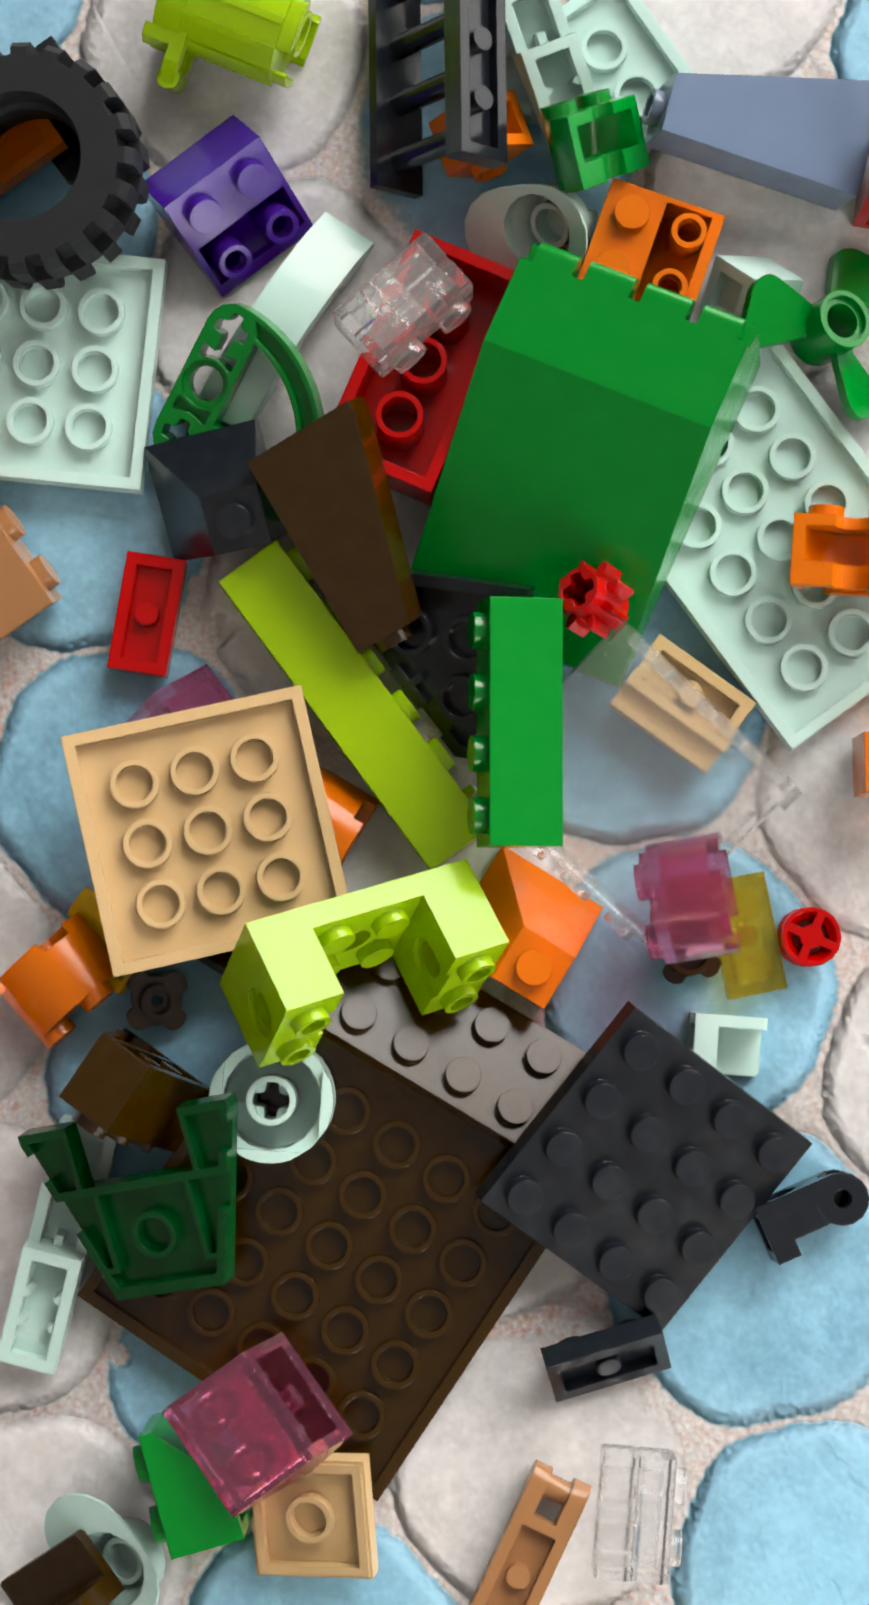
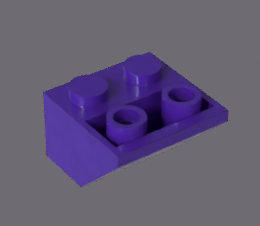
[146,115,313,297]

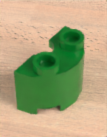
[540,88,650,193]

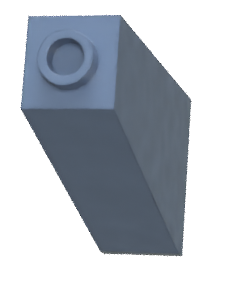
[642,73,869,211]

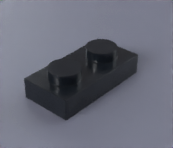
[540,1314,671,1402]

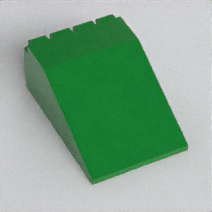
[411,242,760,688]

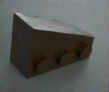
[59,1027,210,1153]

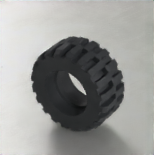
[0,42,150,290]

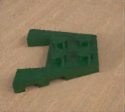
[18,1092,238,1301]

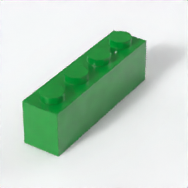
[467,596,563,848]

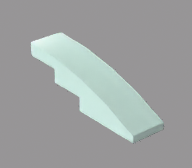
[505,0,596,146]
[0,1114,118,1375]

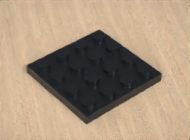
[475,1001,812,1330]

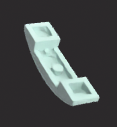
[199,211,374,426]

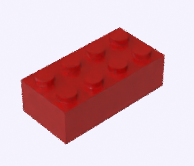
[337,229,515,506]

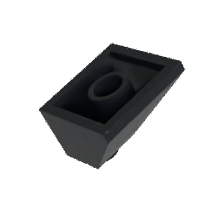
[144,419,288,560]

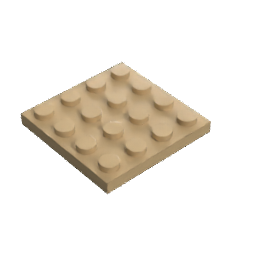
[60,685,348,978]

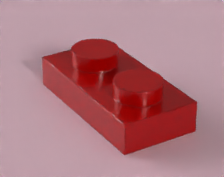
[107,551,188,679]

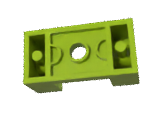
[219,859,509,1068]

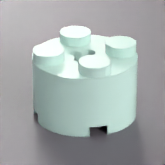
[209,1044,336,1164]

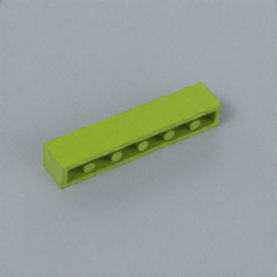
[218,540,477,870]

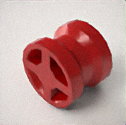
[775,907,842,967]

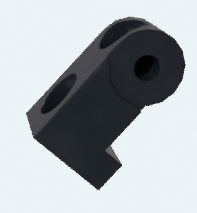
[753,1169,869,1265]

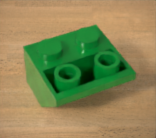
[133,1411,252,1560]

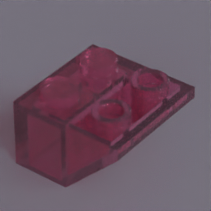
[162,1332,353,1518]

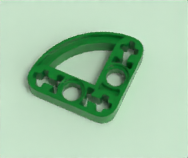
[152,303,324,451]

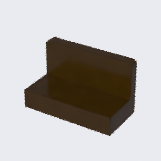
[1,1530,125,1605]

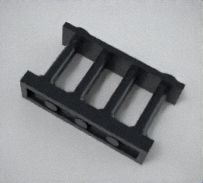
[368,0,507,199]

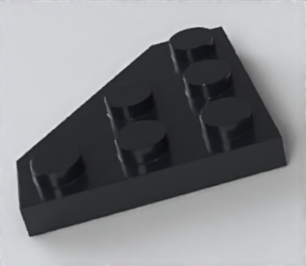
[374,569,534,758]

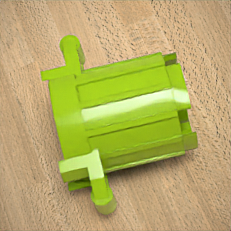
[142,0,322,94]

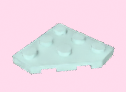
[506,0,693,139]

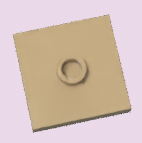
[246,1451,379,1579]

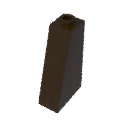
[247,396,422,653]

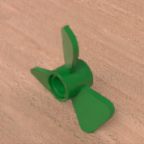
[741,248,869,422]

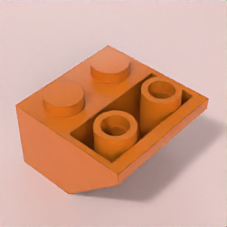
[578,178,726,320]

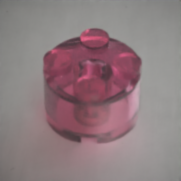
[633,832,741,965]

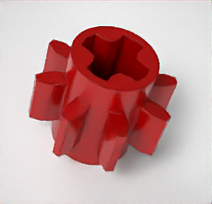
[558,561,634,639]

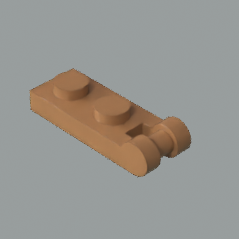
[469,1460,592,1605]

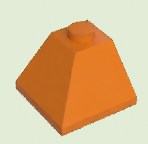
[479,848,603,1009]

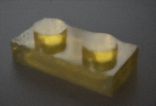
[703,871,788,1000]

